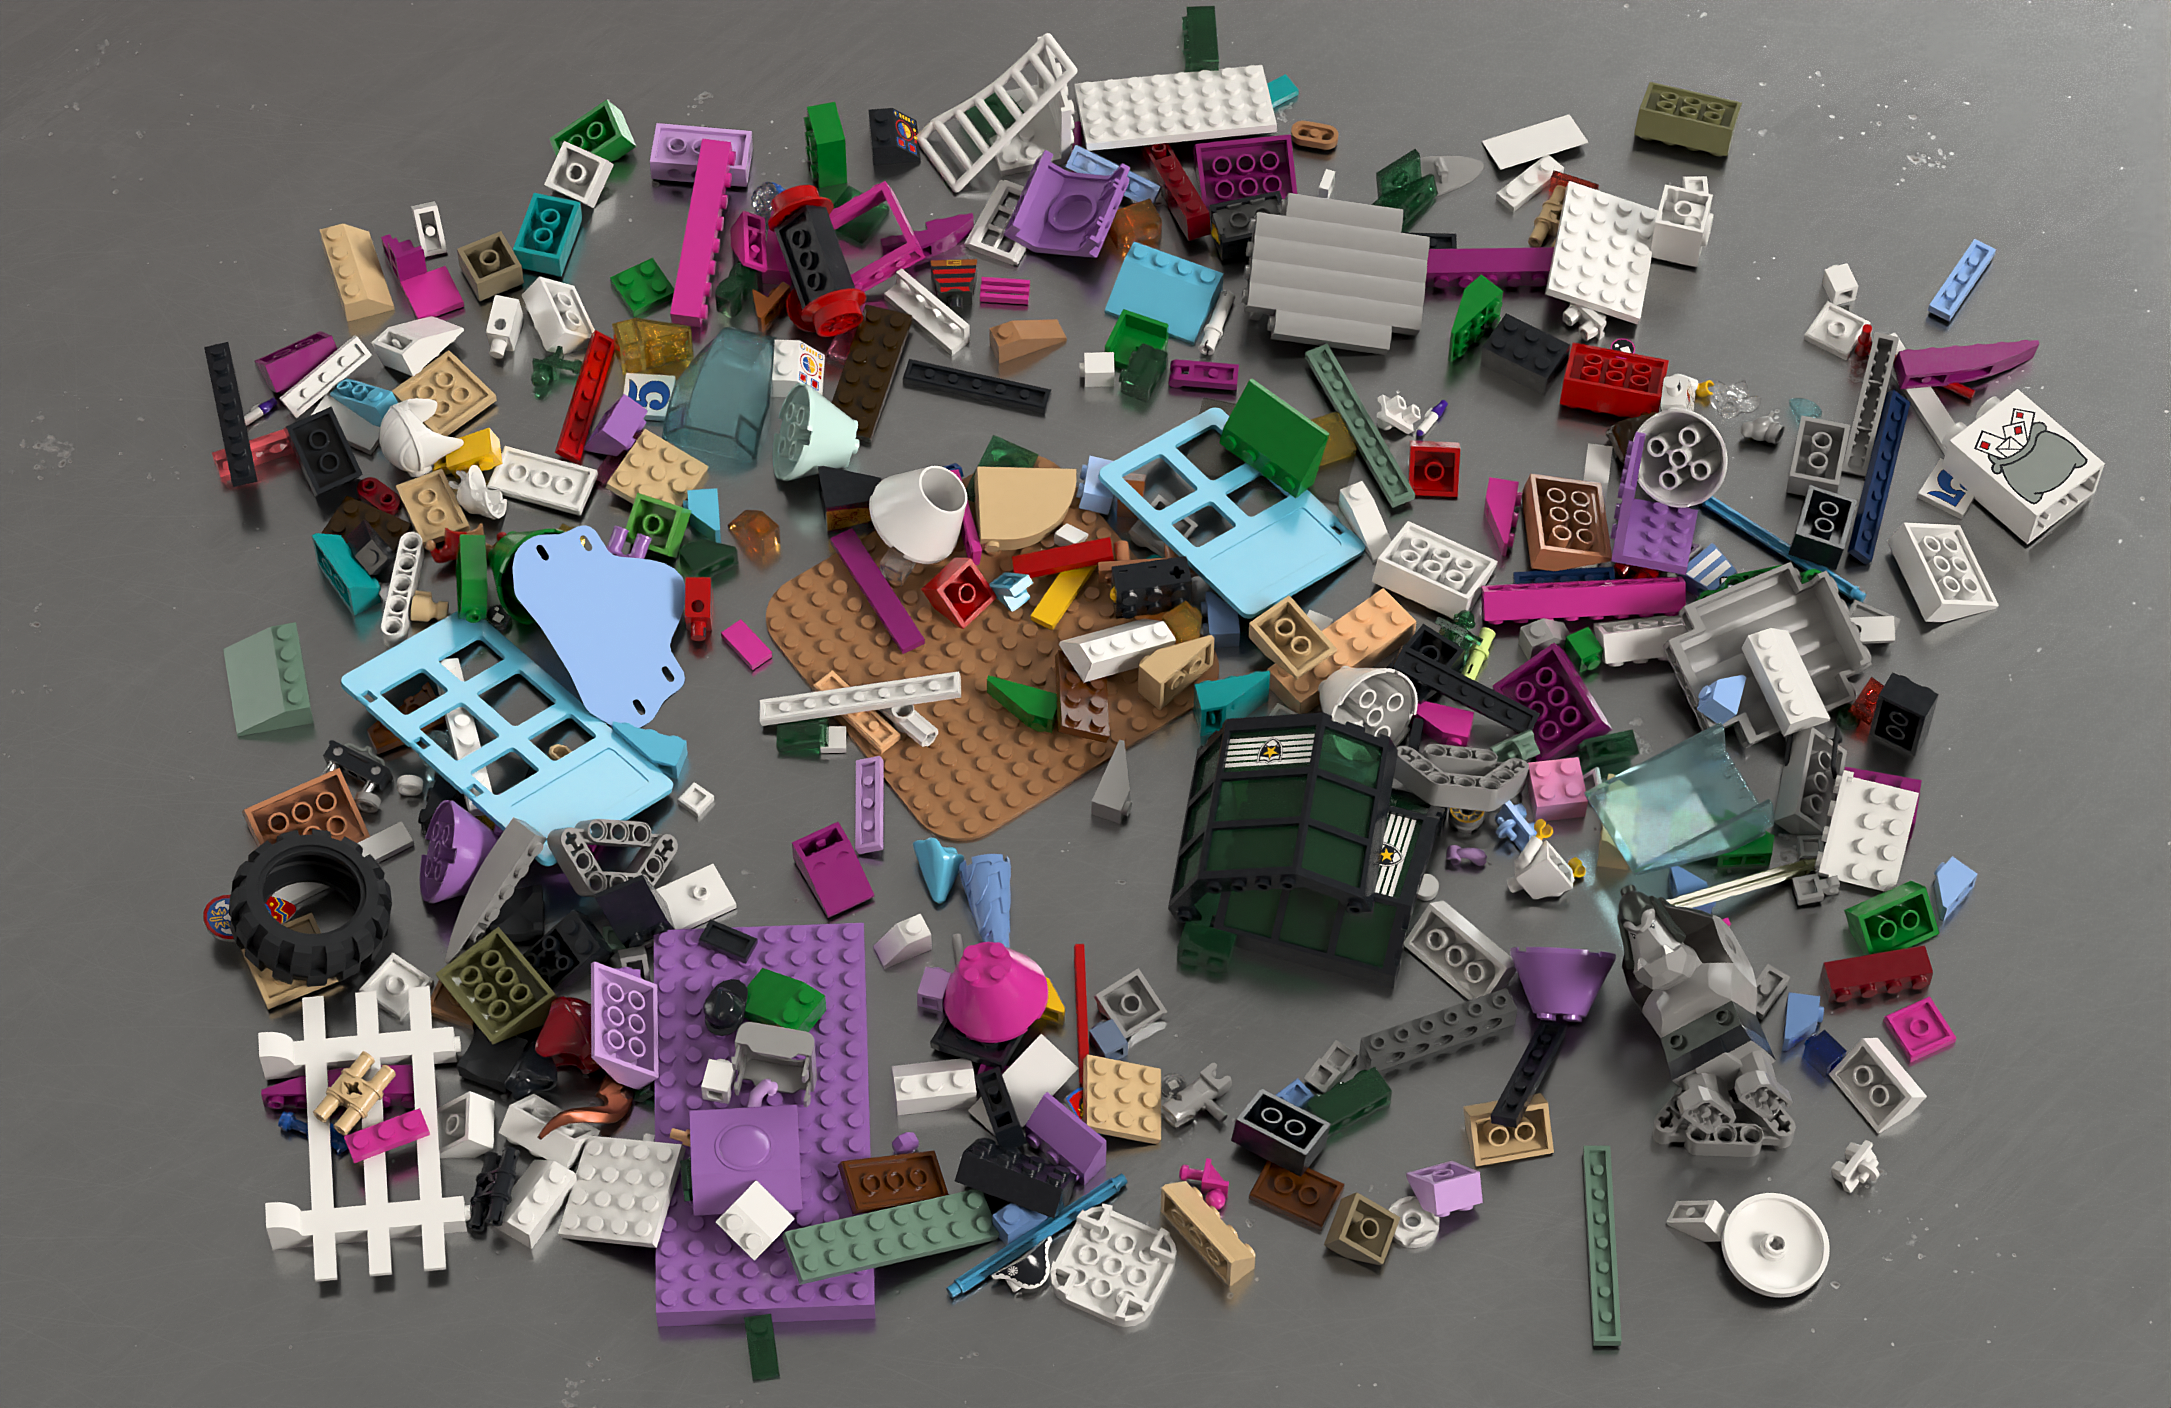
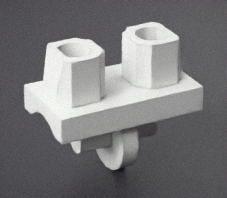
[1563,302,1606,341]
[1377,395,1421,434]
[1831,1140,1879,1193]

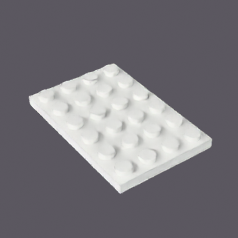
[1545,181,1658,324]

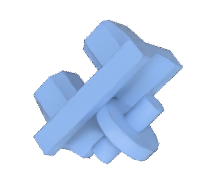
[1495,800,1537,852]

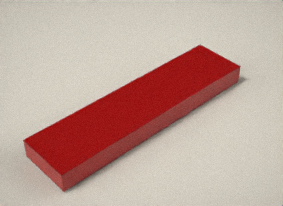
[1012,537,1114,578]

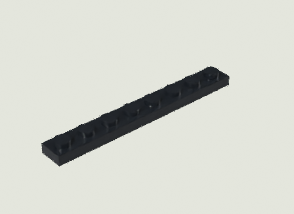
[204,342,258,487]

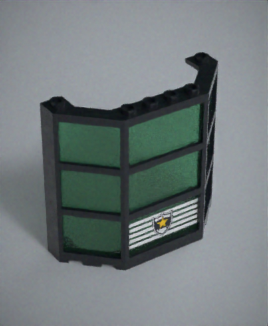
[1168,712,1398,923]
[1209,763,1448,989]

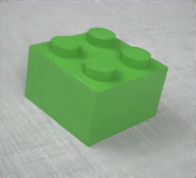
[625,493,692,558]

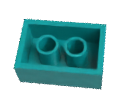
[513,193,582,276]

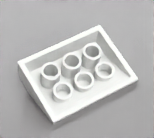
[1372,521,1498,622]
[1887,523,1999,622]

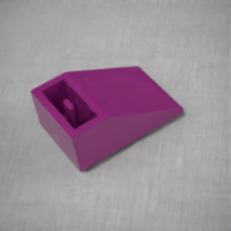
[792,822,875,918]

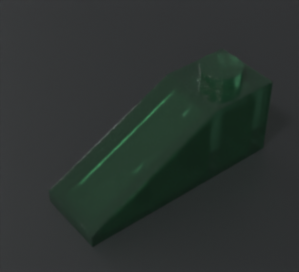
[1371,174,1438,227]

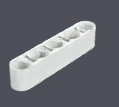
[381,532,424,648]

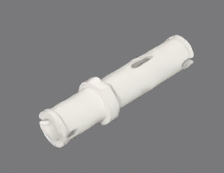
[1199,290,1235,355]

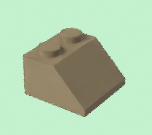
[1324,1192,1401,1265]

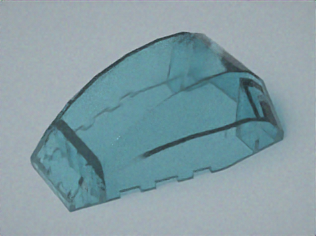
[662,326,777,464]

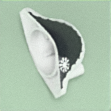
[991,1236,1052,1293]

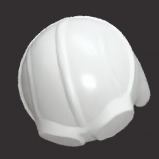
[379,398,464,477]

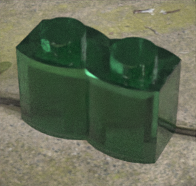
[715,261,758,318]

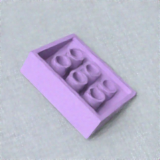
[591,962,659,1090]

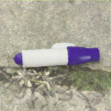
[244,397,278,426]
[1416,400,1448,436]

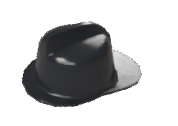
[703,979,748,1036]

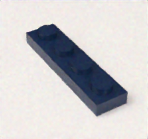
[1513,567,1615,584]

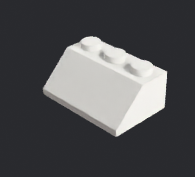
[522,277,595,355]
[1829,1038,1927,1133]
[891,1058,977,1116]
[499,1094,600,1169]
[489,1160,577,1249]

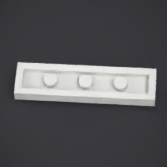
[279,335,372,418]

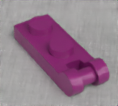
[1168,359,1239,390]

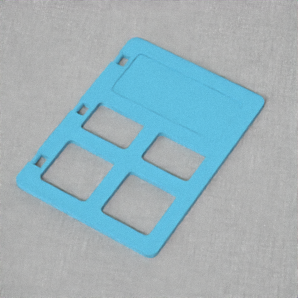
[1098,408,1365,619]

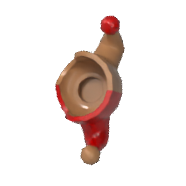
[425,523,507,564]

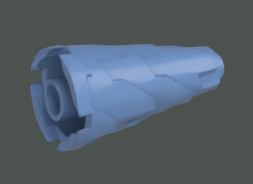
[959,854,1011,948]

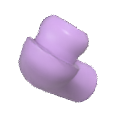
[747,1079,778,1107]

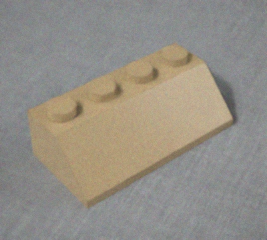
[320,224,395,322]
[1160,1181,1256,1287]

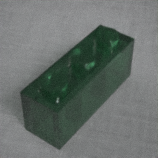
[1182,6,1219,72]
[1307,1067,1392,1137]

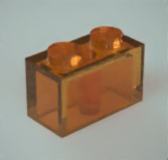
[1108,198,1162,250]

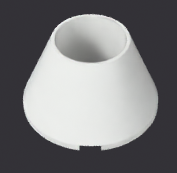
[869,466,967,564]

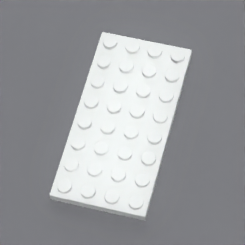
[1074,65,1277,151]

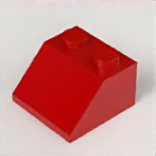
[1408,440,1460,497]
[921,557,997,629]

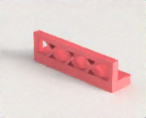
[212,429,294,477]

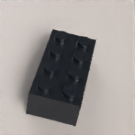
[955,1138,1077,1218]

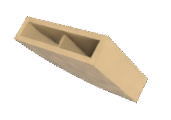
[974,467,1076,552]

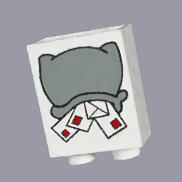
[1942,389,2105,544]

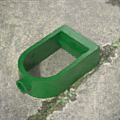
[455,534,488,623]

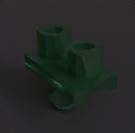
[1435,610,1483,655]

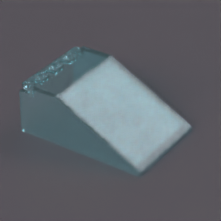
[1584,722,1774,876]

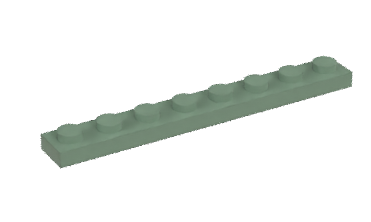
[1305,344,1415,508]
[1583,1146,1622,1346]

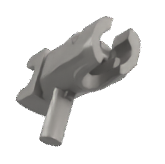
[1161,1063,1232,1128]

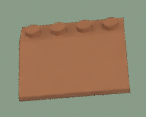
[1522,474,1612,571]
[242,768,370,847]

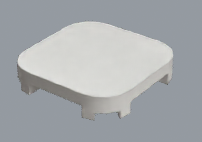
[1050,1203,1177,1327]

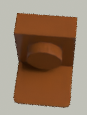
[752,281,791,332]

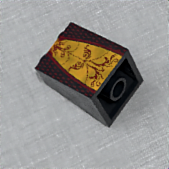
[818,466,882,535]

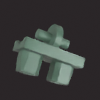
[1489,729,1540,762]

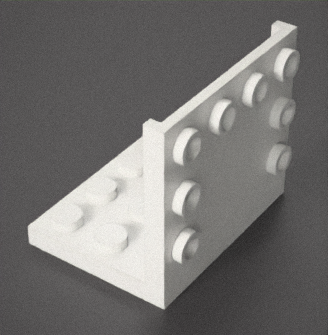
[981,36,1075,177]
[1815,770,1919,892]

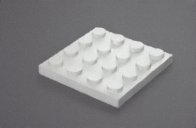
[558,1136,686,1248]

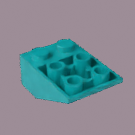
[1193,671,1270,737]

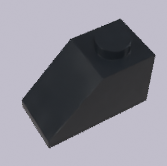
[347,520,396,575]

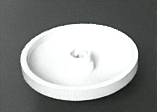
[1721,1193,1829,1297]

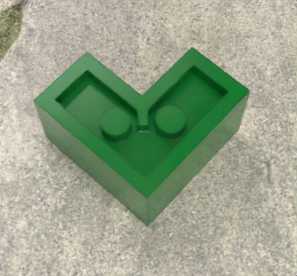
[1105,309,1169,370]

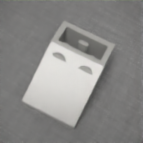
[371,316,464,377]

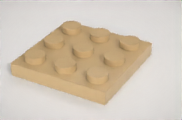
[392,350,497,436]
[606,429,709,507]
[241,913,338,1009]
[1083,1054,1161,1144]

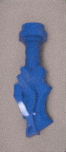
[278,1112,349,1155]

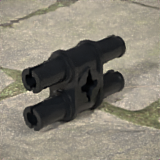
[467,1147,520,1231]

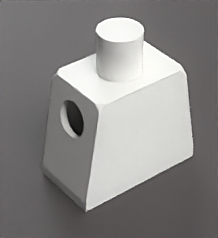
[486,295,524,359]

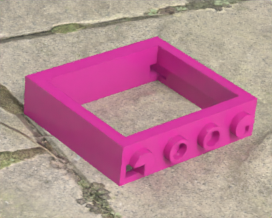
[829,181,925,292]

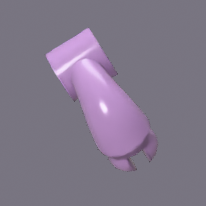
[1446,845,1487,866]

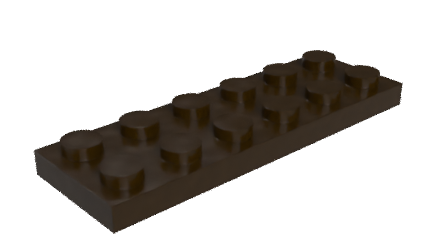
[831,304,913,443]

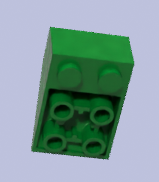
[1448,275,1503,362]

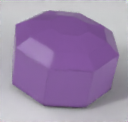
[892,1132,919,1155]

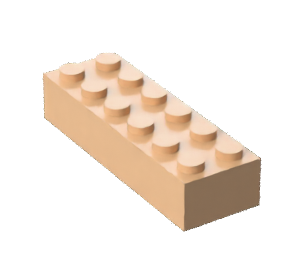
[1267,588,1416,714]

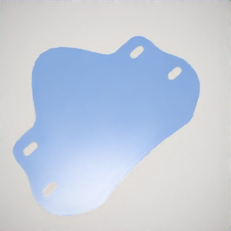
[512,525,685,728]

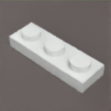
[1496,155,1564,213]

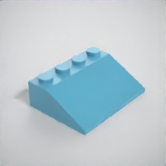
[1105,242,1224,345]

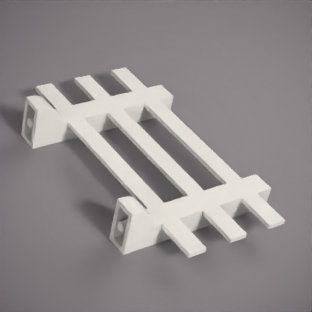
[258,986,471,1282]

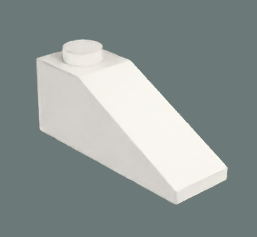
[1339,481,1392,563]

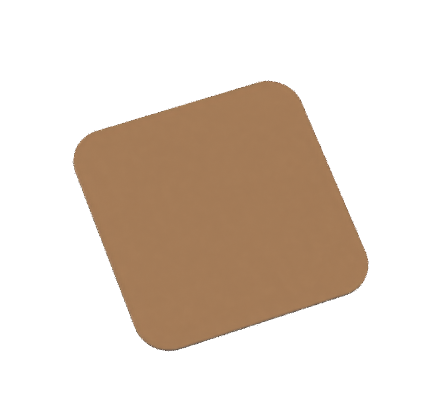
[766,454,1219,841]

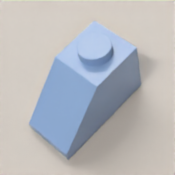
[1697,675,1746,726]
[1934,856,1978,921]

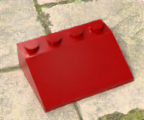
[1559,342,1669,418]

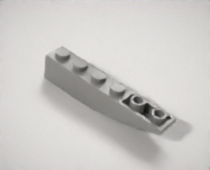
[444,817,547,964]

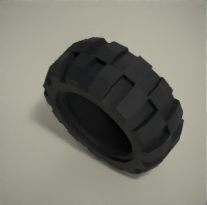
[229,829,392,987]

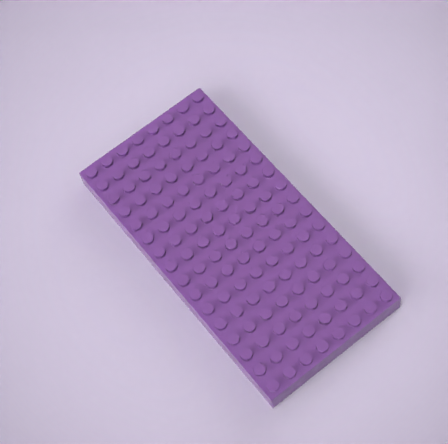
[654,923,875,1327]

